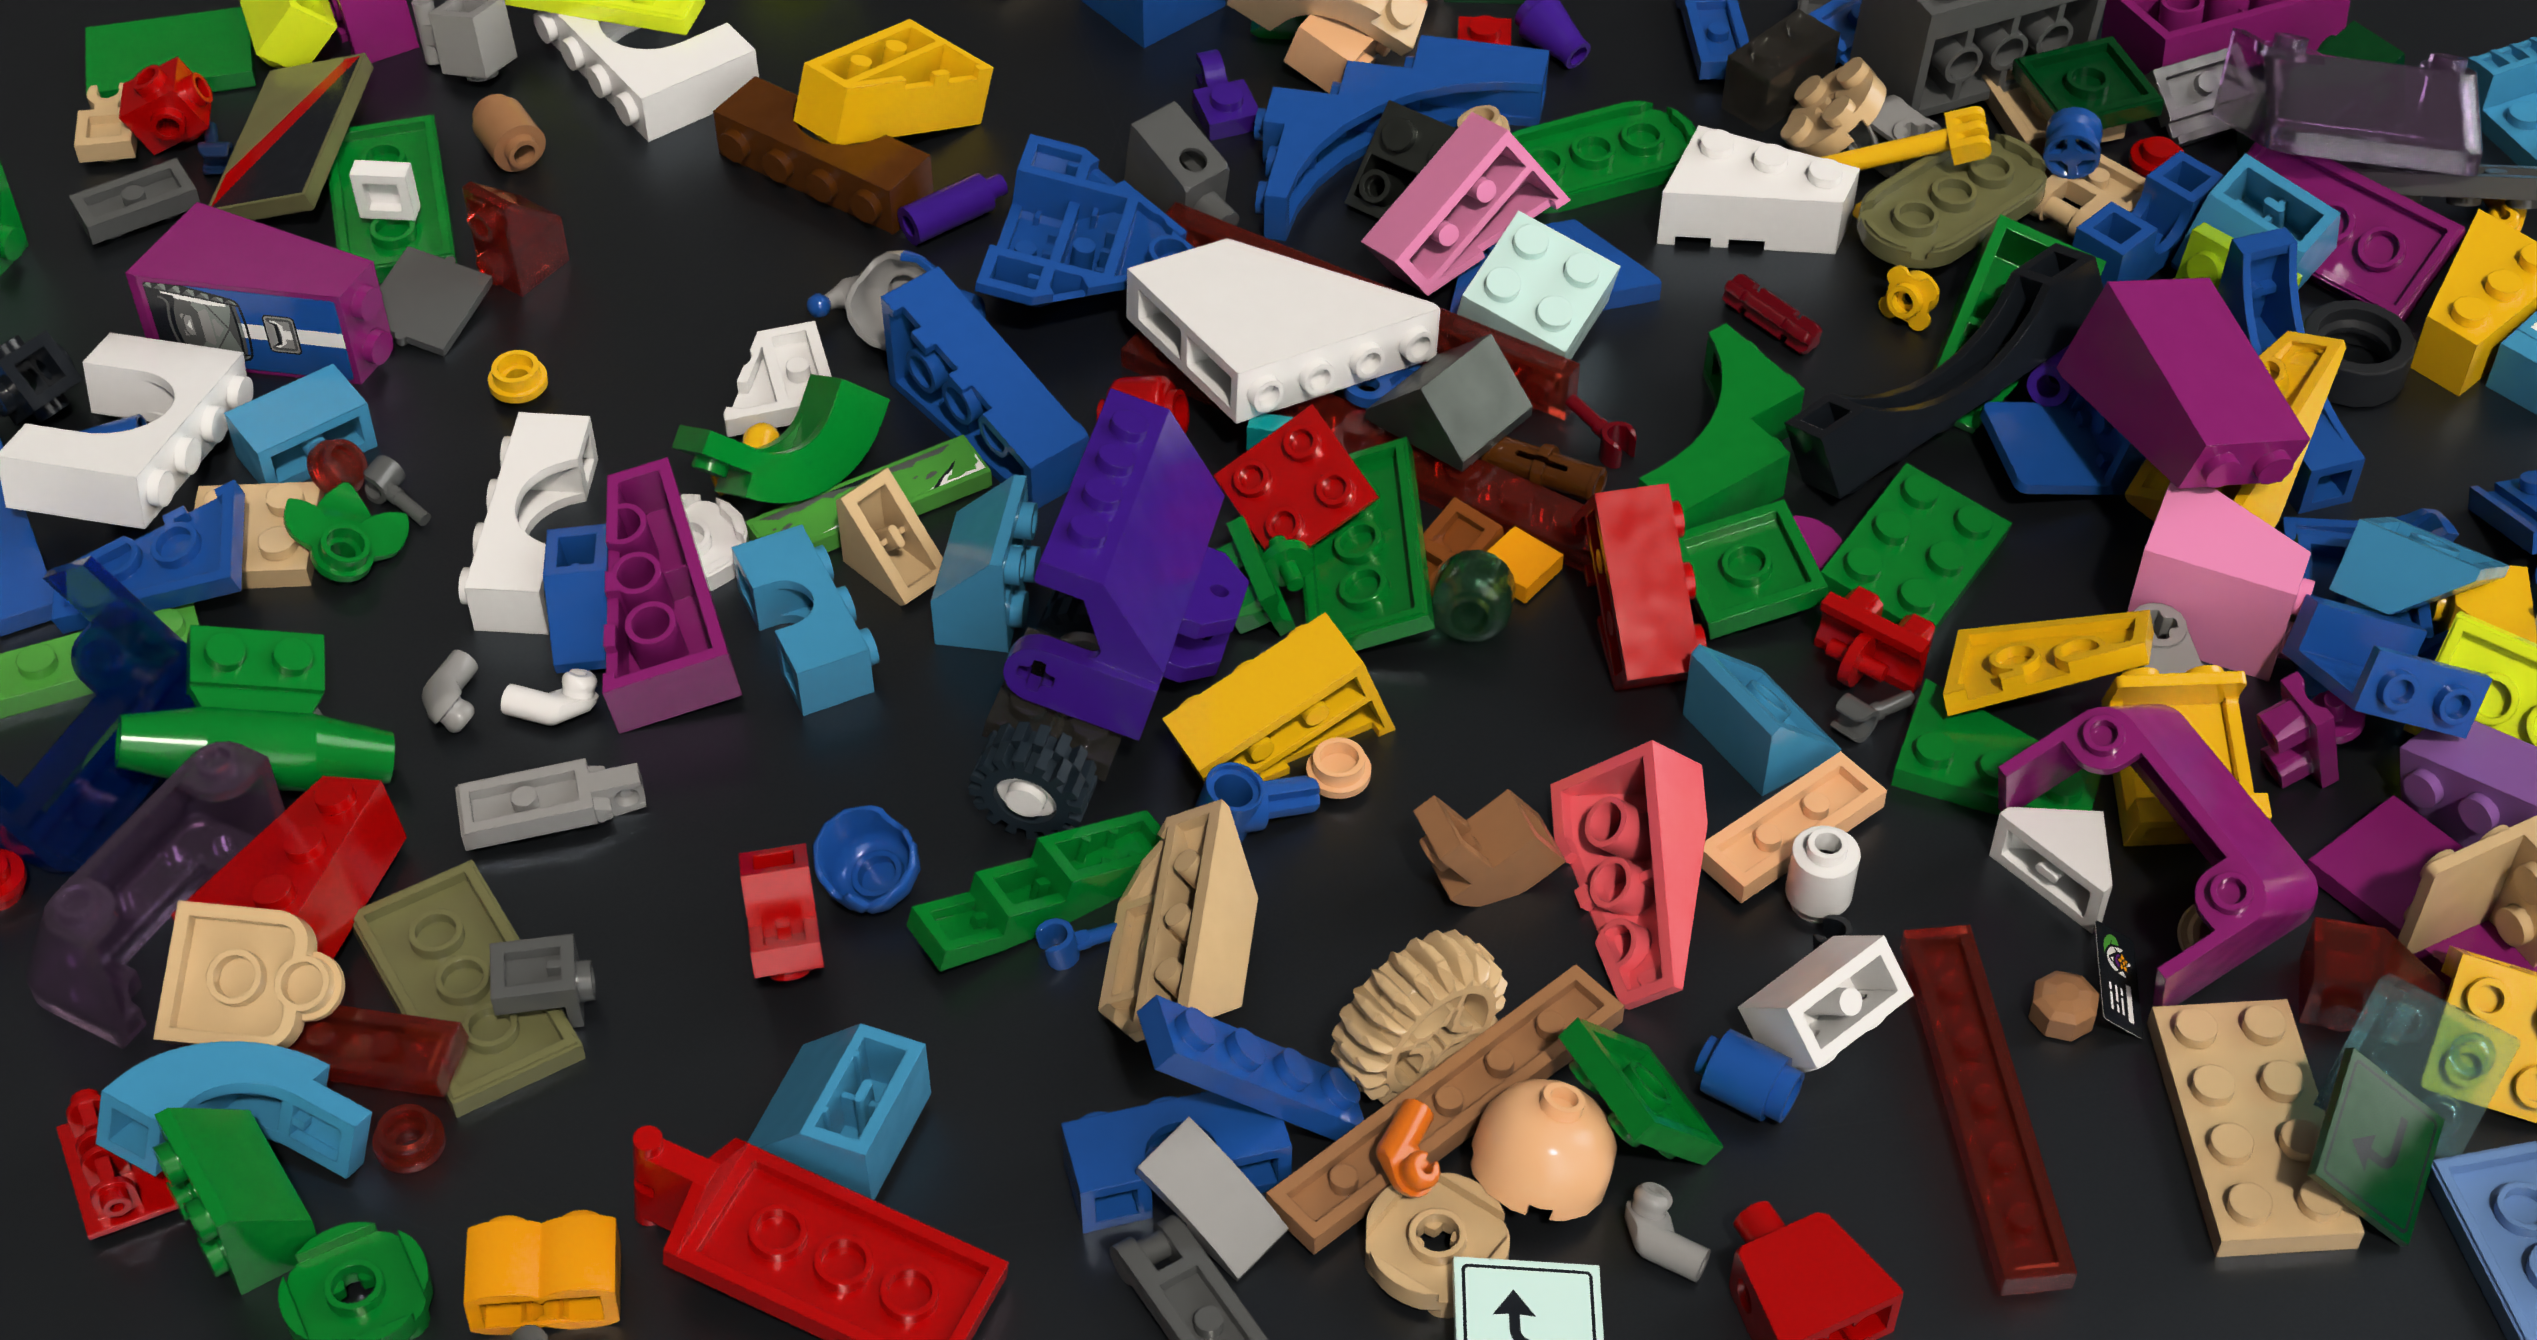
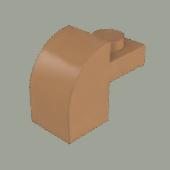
[1413,789,1566,907]

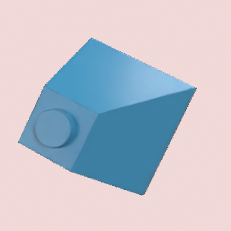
[2329,517,2510,615]

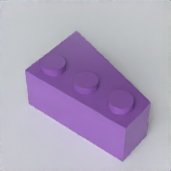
[2400,721,2537,848]

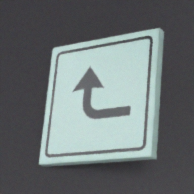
[1452,1256,1604,1340]

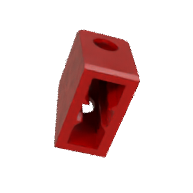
[1729,1201,1904,1340]

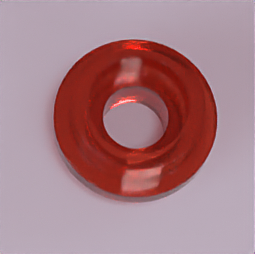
[372,1104,446,1174]

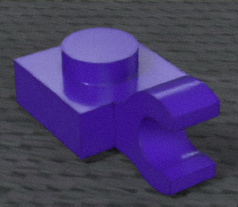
[1192,49,1258,141]

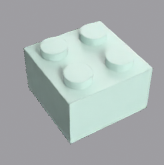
[1452,210,1621,387]

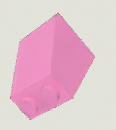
[2127,481,2316,681]

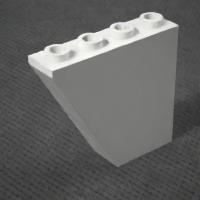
[1126,238,1440,424]

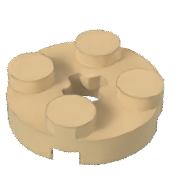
[1780,57,1886,157]
[1365,1173,1510,1319]

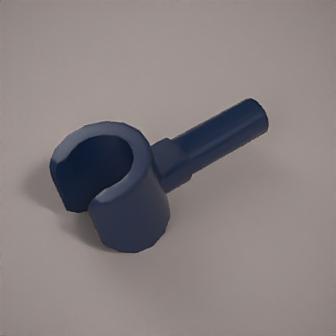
[197,122,234,175]

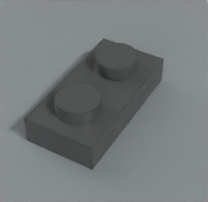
[69,158,200,245]

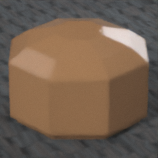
[2028,970,2099,1042]

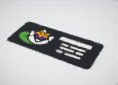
[2095,921,2143,1038]

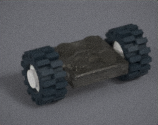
[968,590,1124,840]

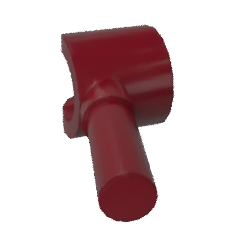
[1565,393,1637,469]

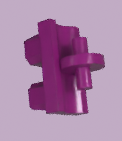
[2256,671,2365,789]

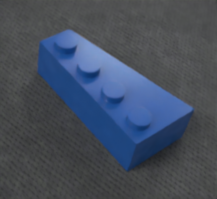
[881,266,1090,509]

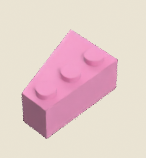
[1361,112,1571,296]

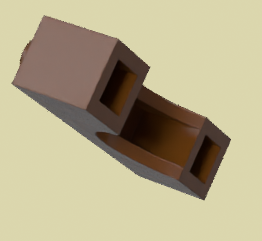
[713,76,934,235]

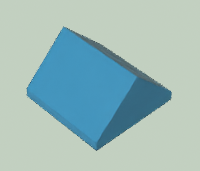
[1683,644,1842,796]

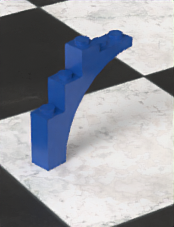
[1254,35,1550,241]

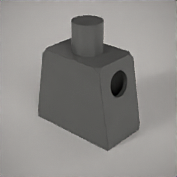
[1124,101,1239,240]

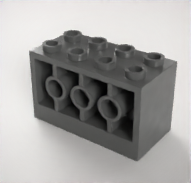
[1849,0,2107,117]

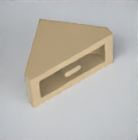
[836,467,943,606]

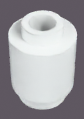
[1785,826,1861,923]

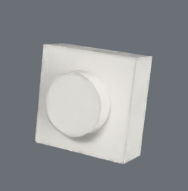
[349,160,421,221]

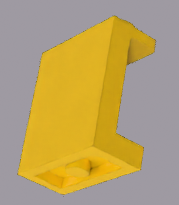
[2101,665,2272,846]

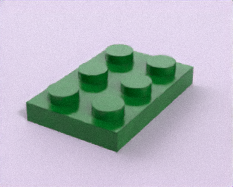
[1821,463,2012,634]

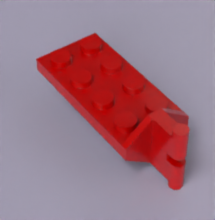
[633,1125,1009,1340]

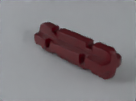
[1722,274,1823,355]

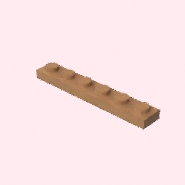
[1266,964,1625,1255]

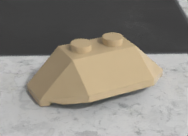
[1098,799,1258,1042]

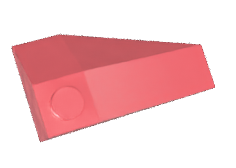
[1550,740,1708,1010]

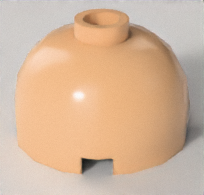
[1470,1079,1617,1221]

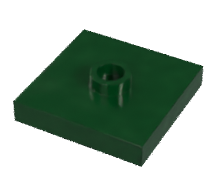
[2011,36,2164,129]

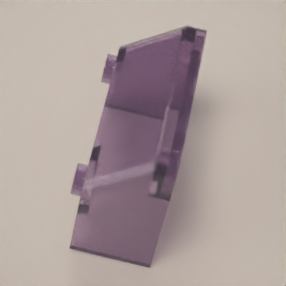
[2212,28,2483,176]

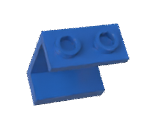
[2282,594,2493,739]

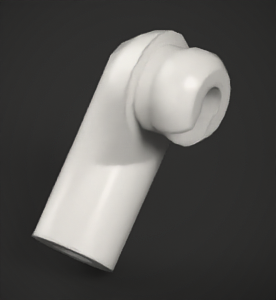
[501,669,599,726]

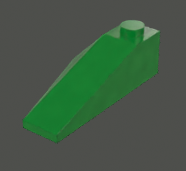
[1932,214,2107,434]

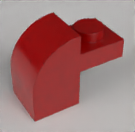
[738,843,824,981]

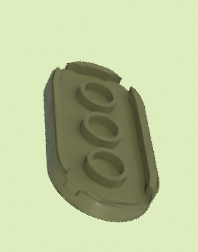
[1856,134,2047,269]

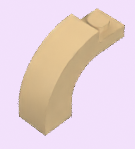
[1226,0,1428,56]

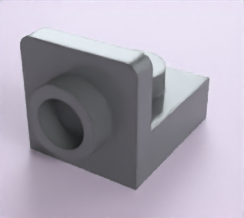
[489,933,596,1028]

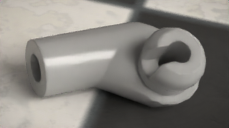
[422,650,478,733]
[1624,1182,1711,1283]

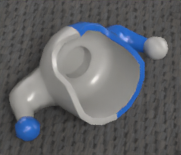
[807,250,986,351]

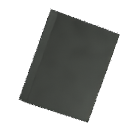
[1365,334,1533,472]

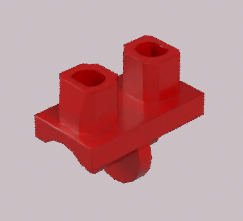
[1813,586,1935,694]

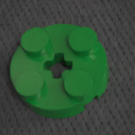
[278,1221,433,1340]

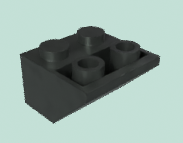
[1344,100,1457,219]

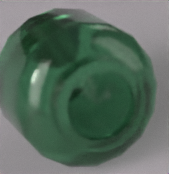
[1432,550,1516,643]

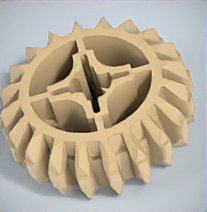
[1331,929,1508,1105]

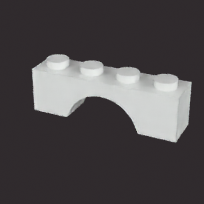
[458,412,598,635]

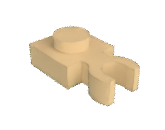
[74,82,138,163]

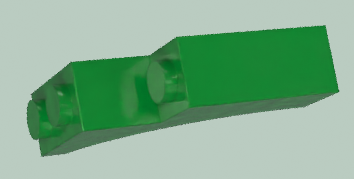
[1638,323,1805,530]

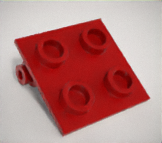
[1213,404,1379,551]
[56,1089,177,1241]

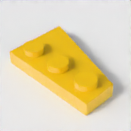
[1943,610,2154,716]

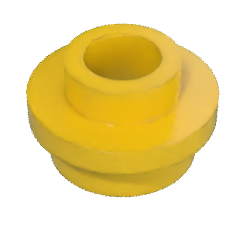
[488,350,548,404]

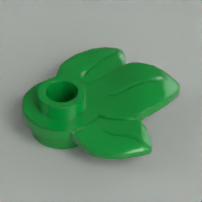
[283,482,409,582]

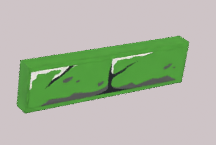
[745,434,992,553]

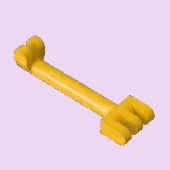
[1820,106,1992,171]

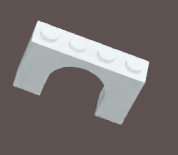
[533,10,759,142]
[0,332,254,529]

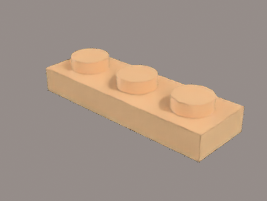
[1701,751,1887,903]

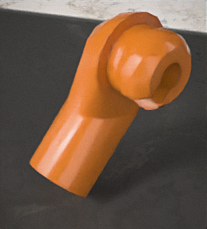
[1376,1099,1441,1197]

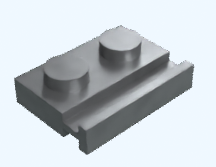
[2144,43,2264,147]

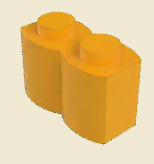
[463,1210,621,1335]

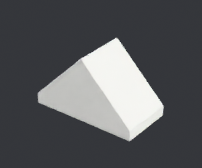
[1989,807,2113,934]

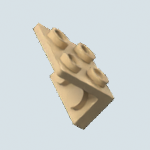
[2395,815,2537,968]

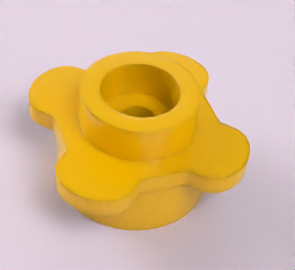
[1879,265,1940,331]

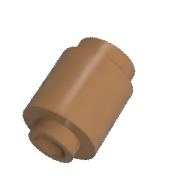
[472,94,546,172]

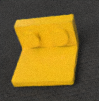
[2419,945,2537,1123]

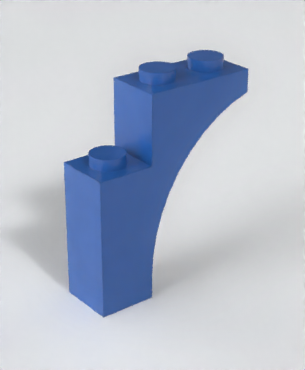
[2218,227,2366,514]

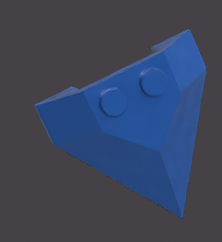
[975,134,1195,308]

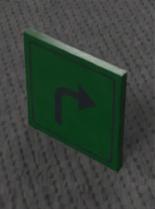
[2307,1047,2445,1246]

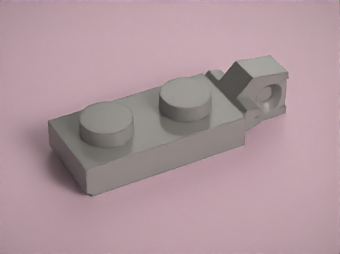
[455,758,647,851]

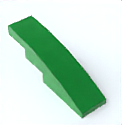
[906,810,1161,971]

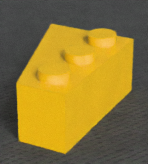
[793,19,994,145]
[2410,209,2537,397]
[1162,612,1396,784]

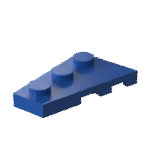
[51,479,245,634]

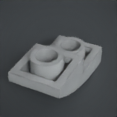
[1136,1117,1289,1282]

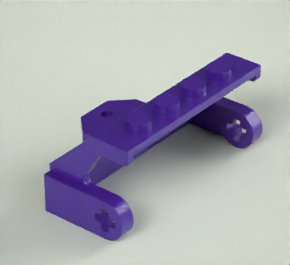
[1003,388,1249,741]

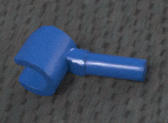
[1035,918,1131,971]

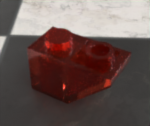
[462,181,569,297]
[2299,917,2449,1045]

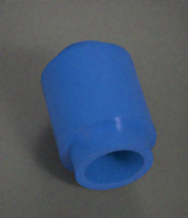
[1694,1029,1805,1123]

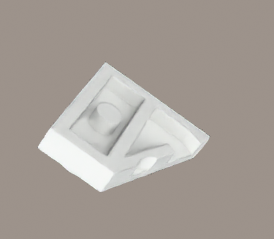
[723,321,832,437]

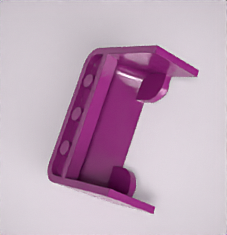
[1998,704,2318,1007]

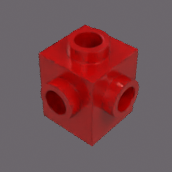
[119,56,213,155]

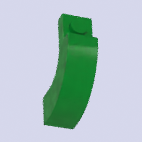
[672,374,890,503]

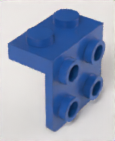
[1980,388,2146,495]

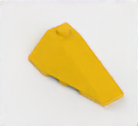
[2124,331,2346,528]

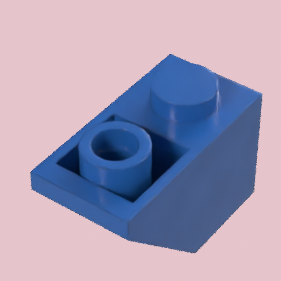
[543,523,608,674]

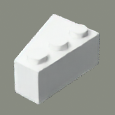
[1657,125,1860,254]

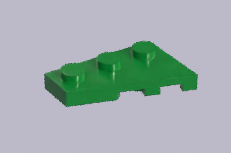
[1891,678,2101,816]

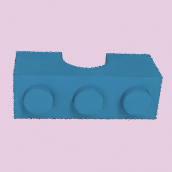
[731,524,880,716]

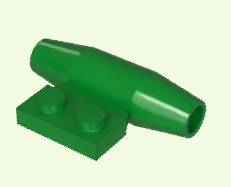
[115,625,395,792]

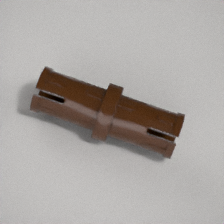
[1481,436,1608,501]

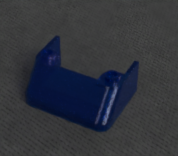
[0,556,196,873]

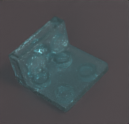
[2313,973,2521,1158]

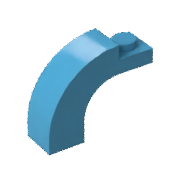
[96,1041,372,1179]

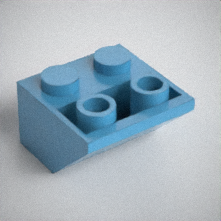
[2171,153,2341,290]
[930,474,1041,653]
[748,1023,931,1200]

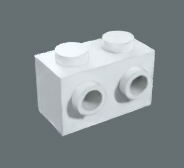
[1738,935,1914,1072]

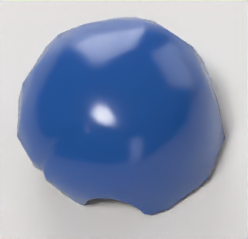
[812,805,921,914]

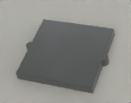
[380,246,494,357]

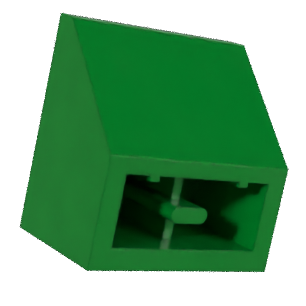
[152,1108,317,1296]

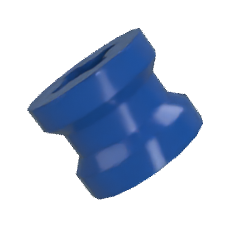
[2043,107,2103,179]

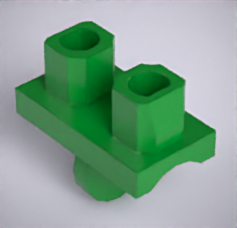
[1216,515,1314,637]

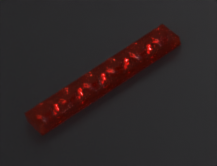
[1900,925,2077,1296]

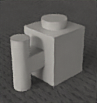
[411,0,518,82]

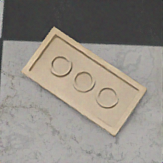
[2147,999,2365,1257]

